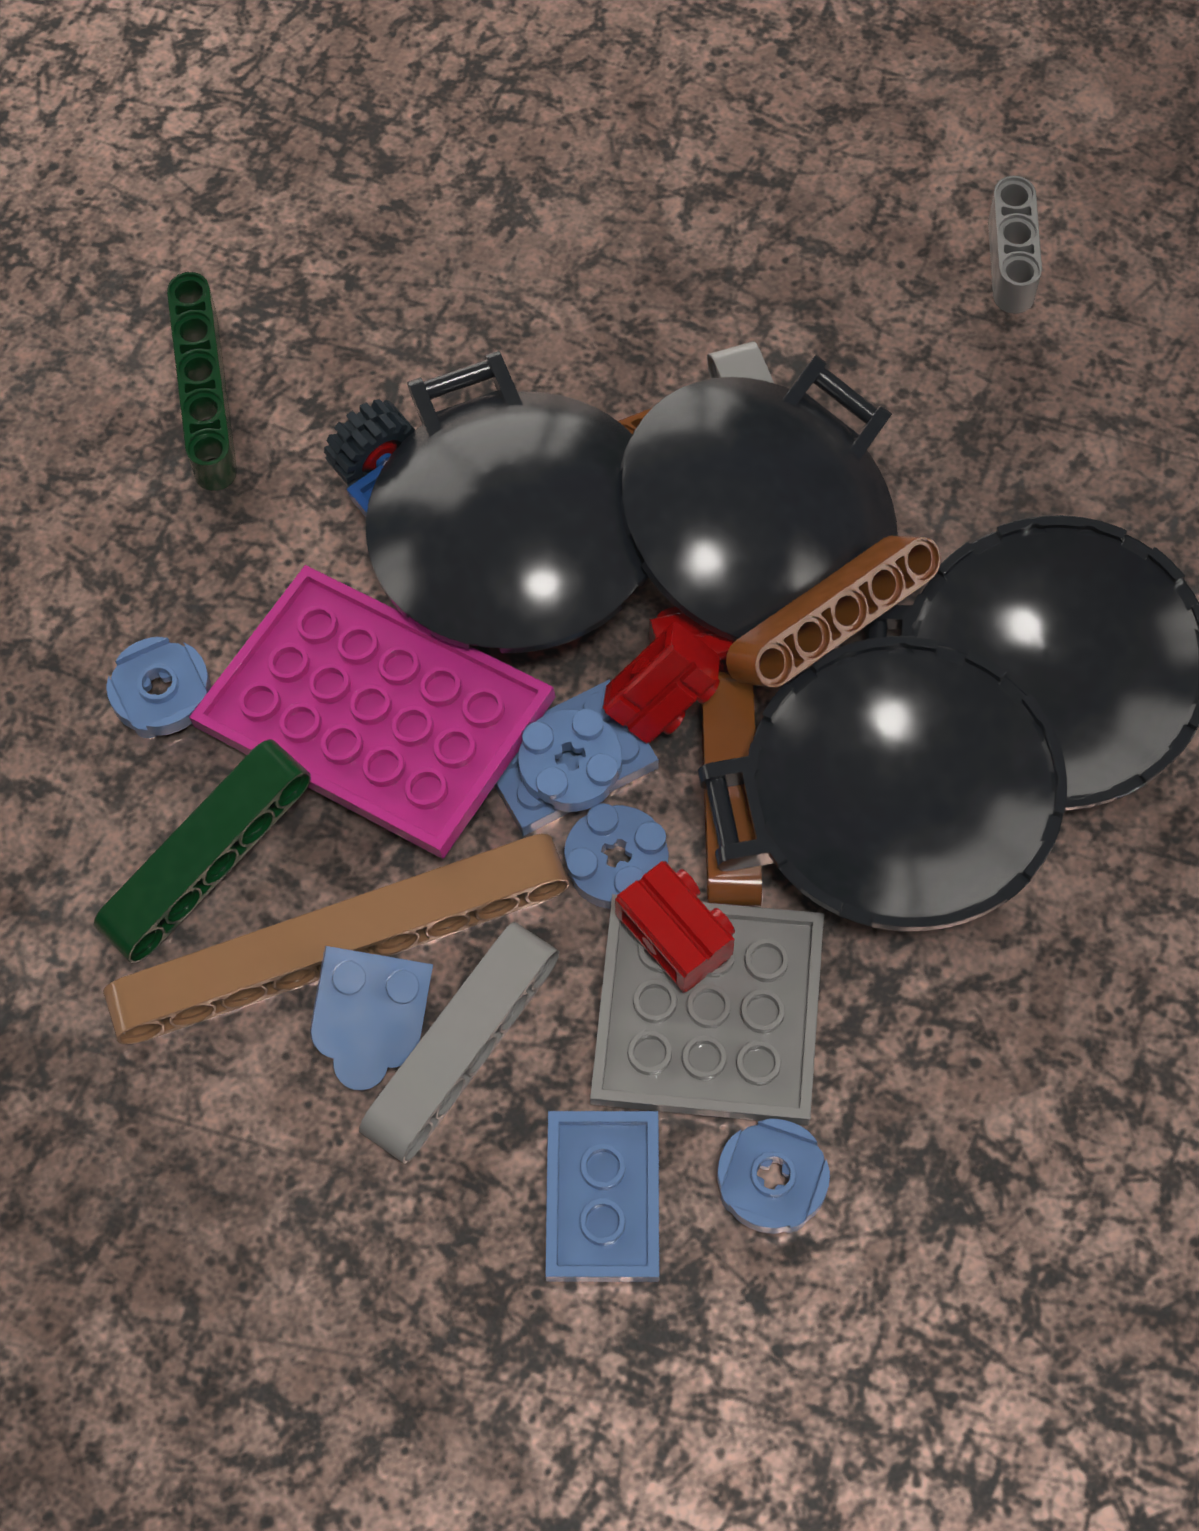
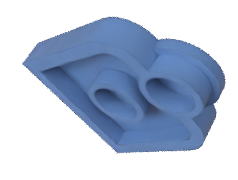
[310,946,433,1090]

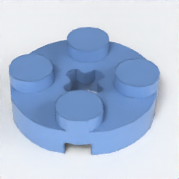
[106,637,211,739]
[518,708,622,812]
[564,803,669,909]
[717,1119,830,1234]

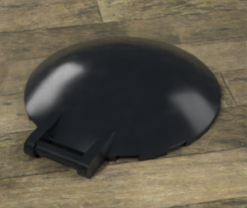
[366,350,648,653]
[619,354,898,642]
[867,515,1199,810]
[698,636,1067,931]

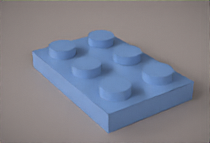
[495,679,659,836]
[545,1111,659,1282]

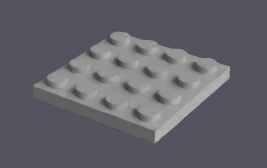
[590,894,824,1125]

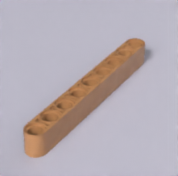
[103,834,570,1044]

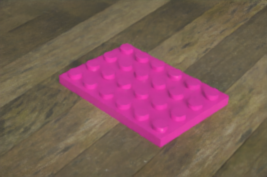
[189,565,556,859]

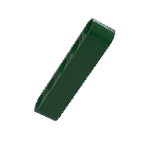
[167,272,237,491]
[93,739,311,963]

